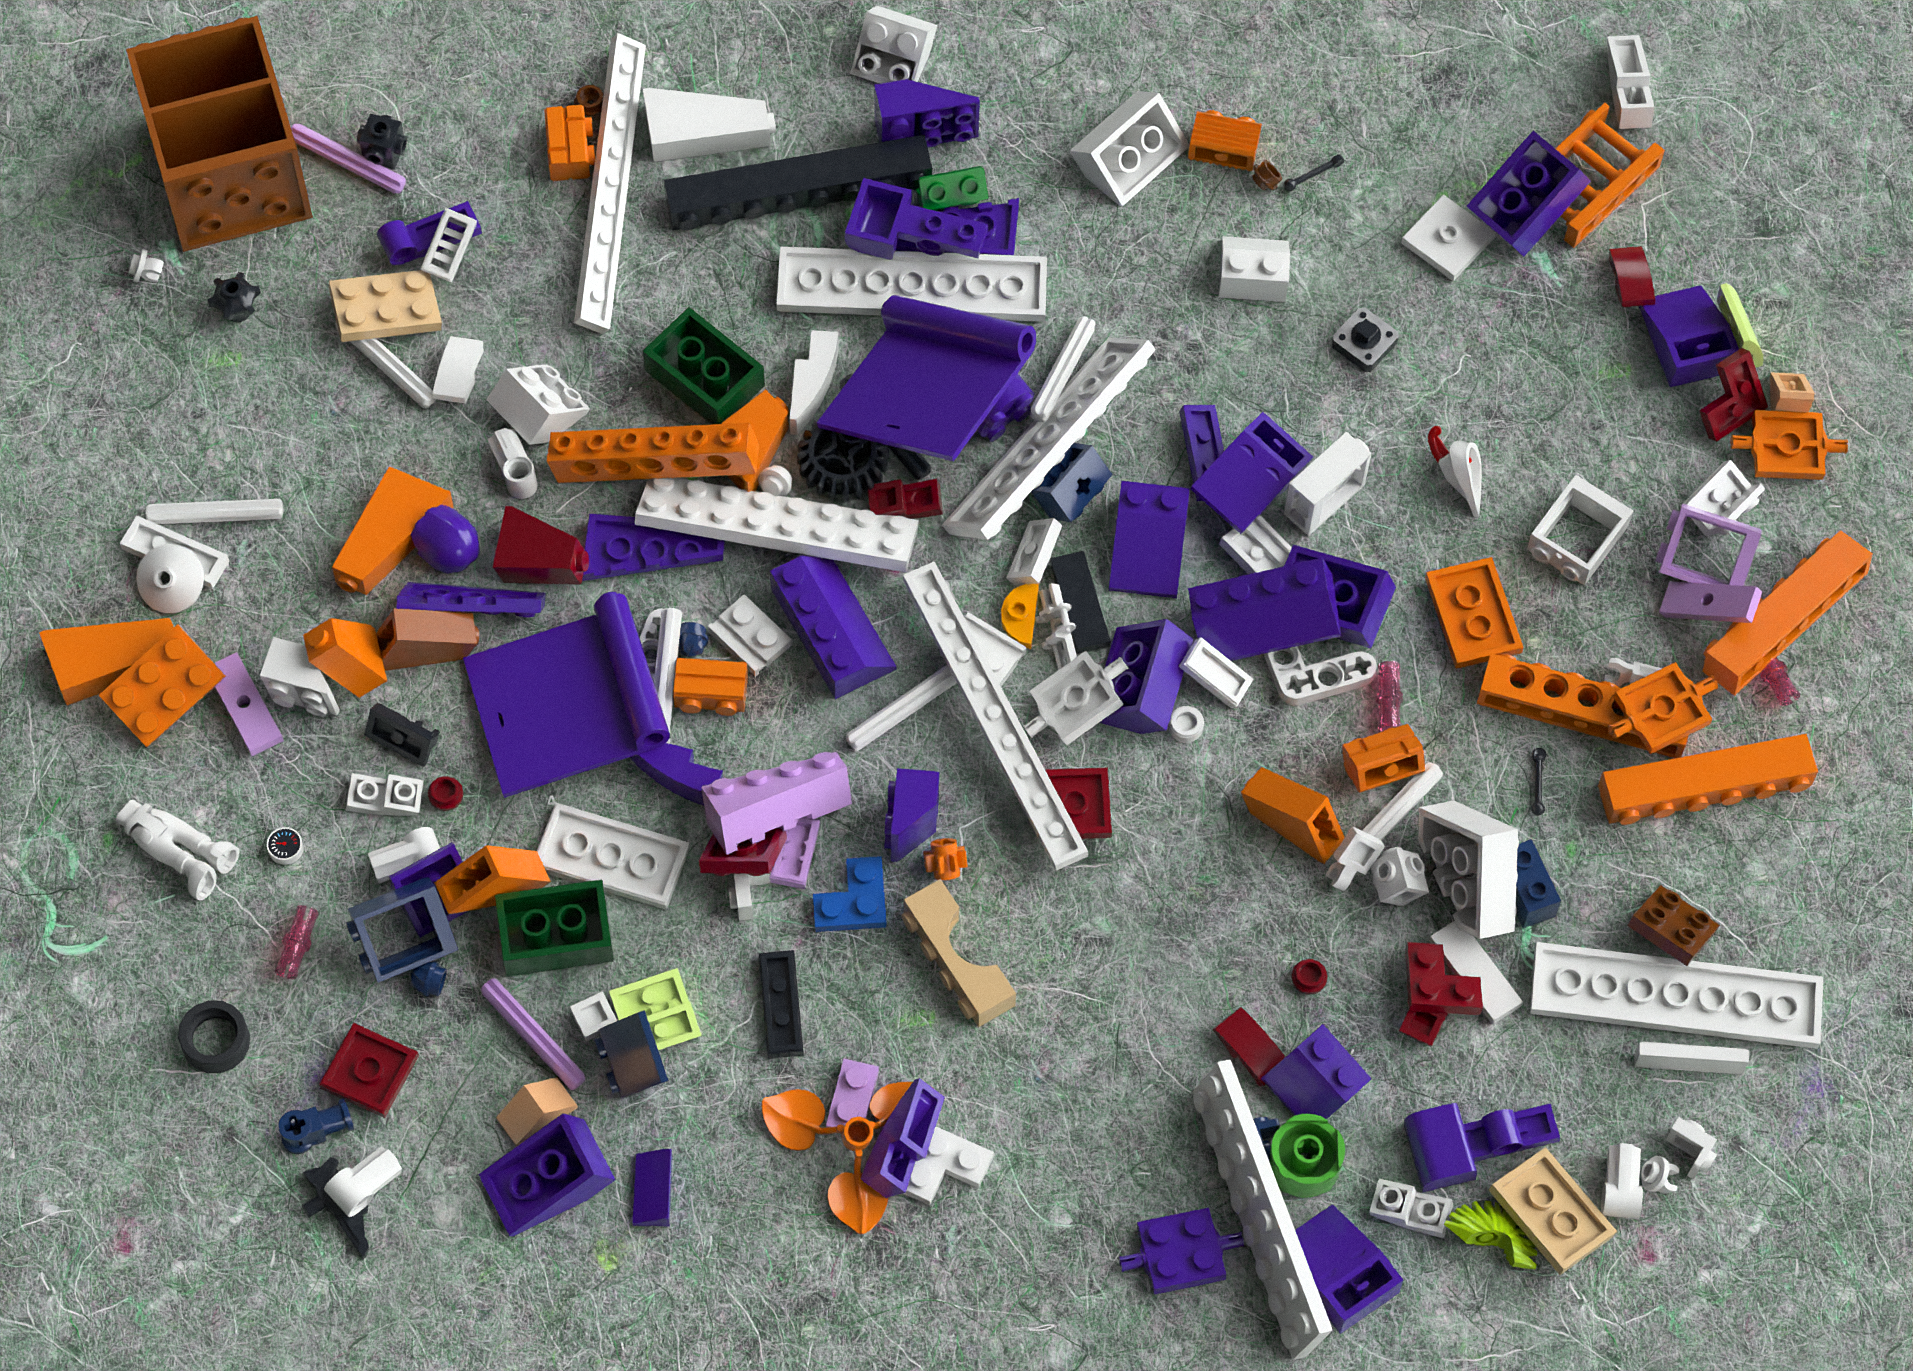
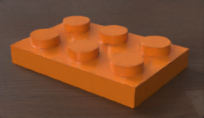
[1425,557,1524,669]
[99,624,226,747]

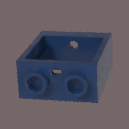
[346,877,459,983]

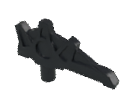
[302,1157,369,1259]

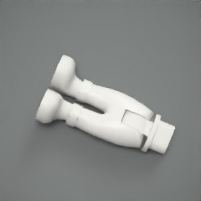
[116,800,240,900]

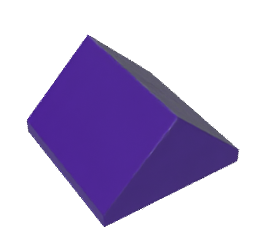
[389,842,468,938]

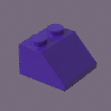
[1261,1024,1372,1119]

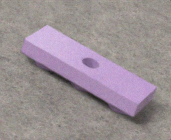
[1659,581,1762,623]
[215,652,284,756]

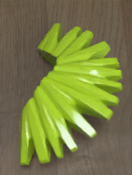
[1444,1201,1537,1270]

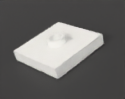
[1401,195,1496,281]

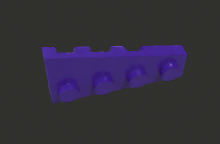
[895,198,1019,255]
[582,514,725,581]
[396,582,546,617]

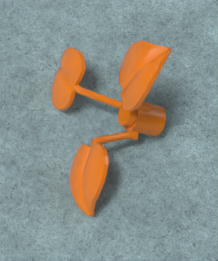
[761,1081,933,1234]

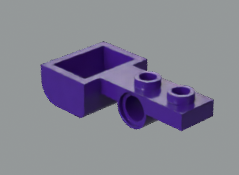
[845,178,988,260]
[1404,1103,1560,1192]

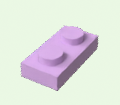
[826,1059,879,1128]

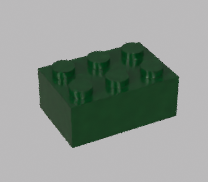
[643,307,765,424]
[495,879,614,977]

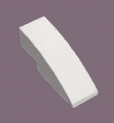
[1606,35,1654,129]
[790,330,839,435]

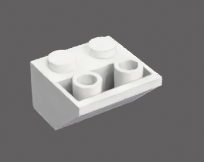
[850,5,937,84]
[486,364,590,445]
[260,637,340,717]

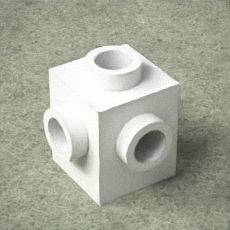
[1371,847,1429,906]

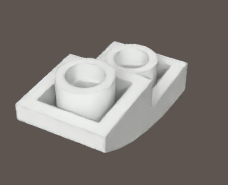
[432,336,484,404]
[345,773,424,816]
[1369,1179,1453,1238]

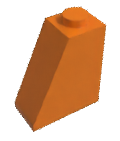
[721,390,789,492]
[303,618,387,698]
[1241,767,1345,864]
[435,845,551,914]

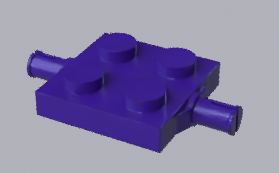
[1119,1207,1244,1295]

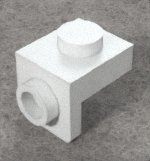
[728,874,770,921]
[1666,1117,1717,1179]

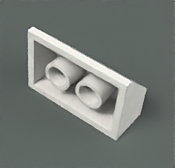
[1070,91,1190,206]

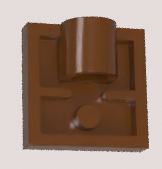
[1627,885,1720,966]

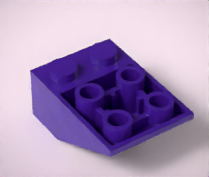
[874,79,980,147]
[1639,285,1739,387]
[1190,412,1313,534]
[1295,1204,1404,1334]

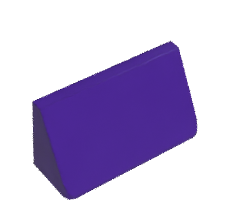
[632,1149,673,1226]

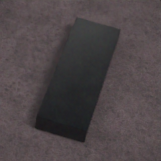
[1050,551,1111,654]
[758,950,804,1059]

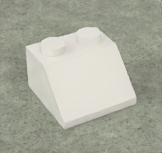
[1219,236,1290,302]

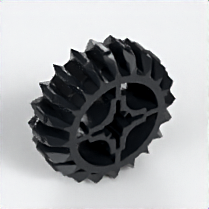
[797,421,889,502]

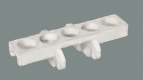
[1035,583,1077,670]

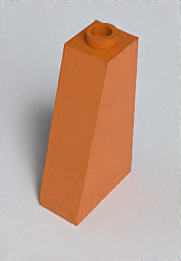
[332,466,454,595]
[39,618,174,705]

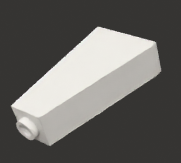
[643,88,776,162]

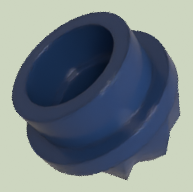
[678,622,709,657]
[411,961,447,997]

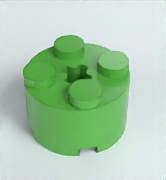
[1269,1114,1345,1198]

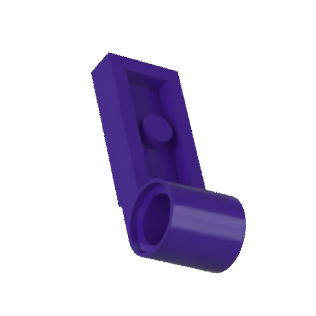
[377,201,482,265]

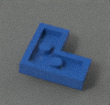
[813,856,887,932]

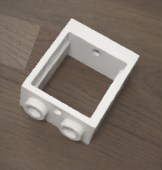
[1284,432,1372,536]
[1527,475,1633,586]

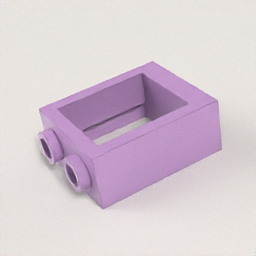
[1655,503,1762,586]

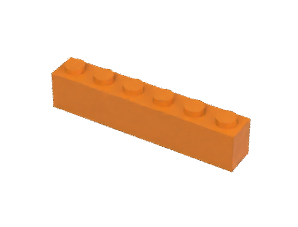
[1702,530,1873,696]
[1598,734,1818,825]

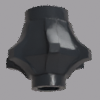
[207,272,261,322]

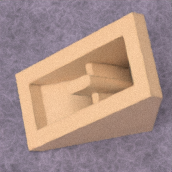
[1770,372,1815,412]
[496,1077,578,1147]

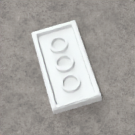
[537,803,690,910]

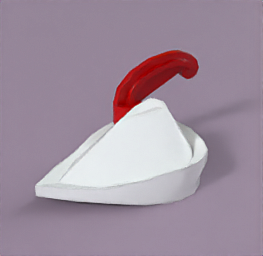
[1428,426,1482,518]

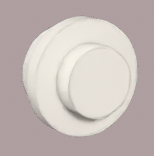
[758,465,792,497]

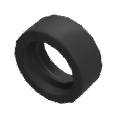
[178,1000,250,1073]

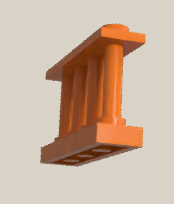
[1555,103,1665,248]

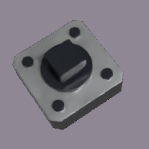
[1332,307,1399,372]

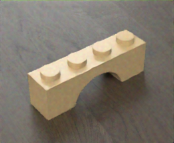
[901,879,1016,1027]

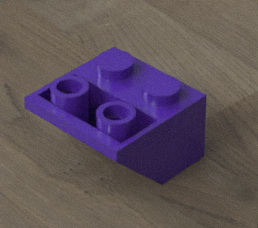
[884,768,940,862]

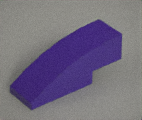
[629,743,724,806]
[860,1078,945,1198]

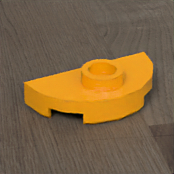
[1001,583,1039,649]

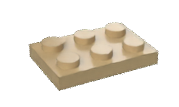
[329,270,442,342]
[1489,1147,1617,1275]

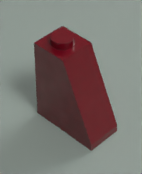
[492,506,589,585]

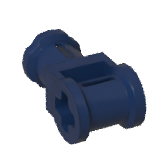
[278,1099,354,1154]

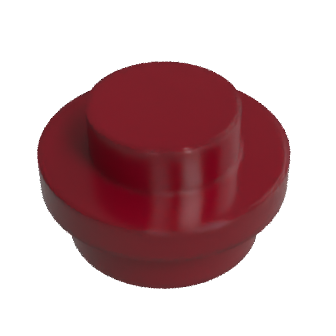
[428,776,464,811]
[1291,959,1328,995]

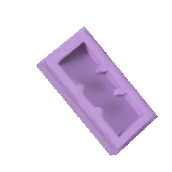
[770,817,820,889]

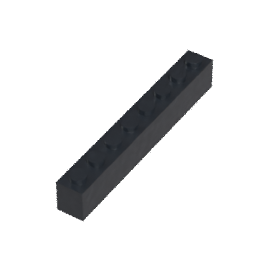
[664,135,933,231]

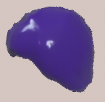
[411,505,480,574]

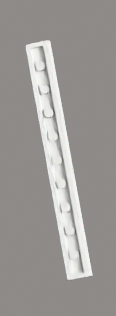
[574,33,646,334]
[903,562,1088,871]

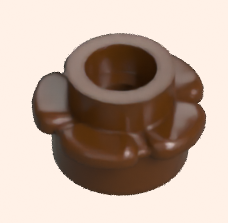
[574,85,604,116]
[1252,160,1282,191]

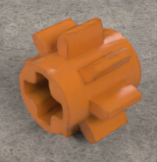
[923,838,968,880]

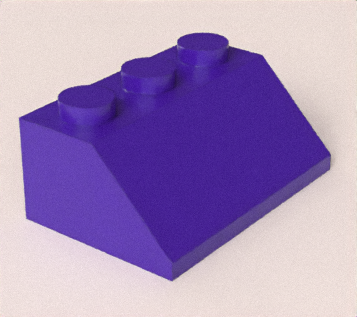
[1467,130,1591,257]
[1099,619,1193,734]

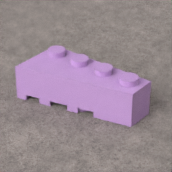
[701,752,852,855]

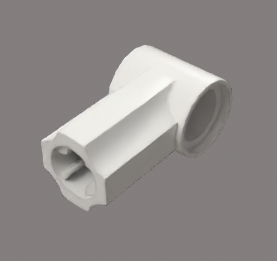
[488,428,538,499]
[368,827,440,884]
[1601,1143,1643,1219]
[324,1146,402,1217]

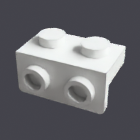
[1683,460,1765,536]

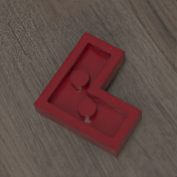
[1699,348,1768,442]
[1405,942,1483,1015]

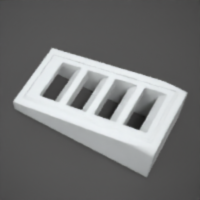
[420,207,477,283]

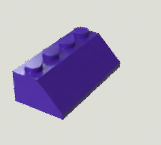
[770,556,897,699]
[1188,558,1341,661]

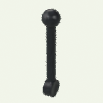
[1283,154,1345,191]
[1531,748,1547,816]

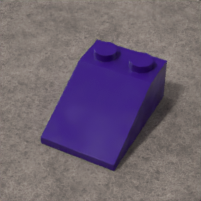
[1108,480,1190,599]
[1284,545,1396,648]
[478,1113,616,1237]

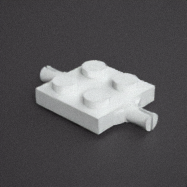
[1023,651,1129,745]

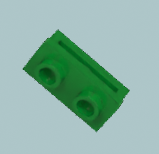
[916,166,989,211]

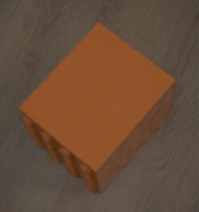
[126,16,313,252]

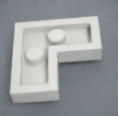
[903,1127,994,1205]

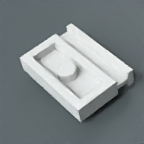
[1219,516,1292,574]
[708,594,792,677]
[940,612,1026,686]

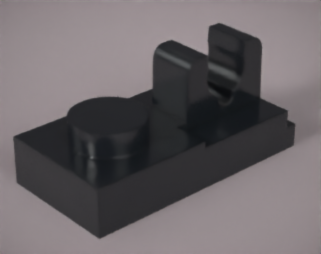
[364,702,440,767]

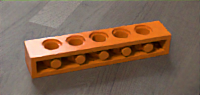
[547,423,759,483]
[1477,653,1688,758]

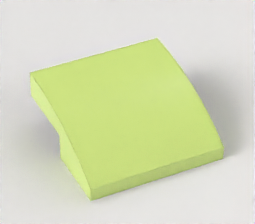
[1717,283,1763,368]
[609,968,702,1050]

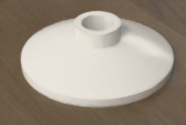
[136,544,204,613]

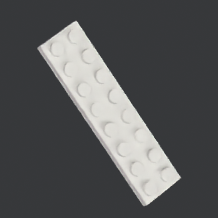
[777,247,1047,322]
[942,337,1155,540]
[635,478,919,572]
[1530,942,1823,1049]
[1193,1060,1333,1360]

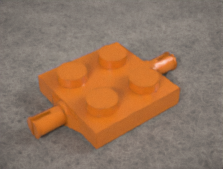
[1730,410,1848,480]
[1608,662,1718,754]

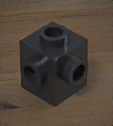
[357,113,407,170]

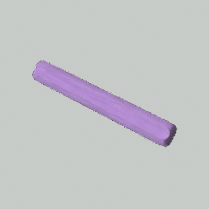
[291,124,406,194]
[481,978,585,1090]

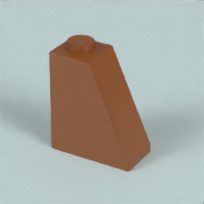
[376,608,479,671]

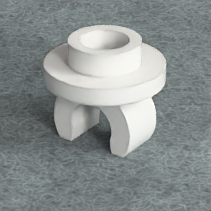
[128,249,164,283]
[1641,1156,1679,1194]

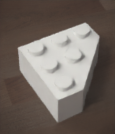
[1418,801,1519,939]

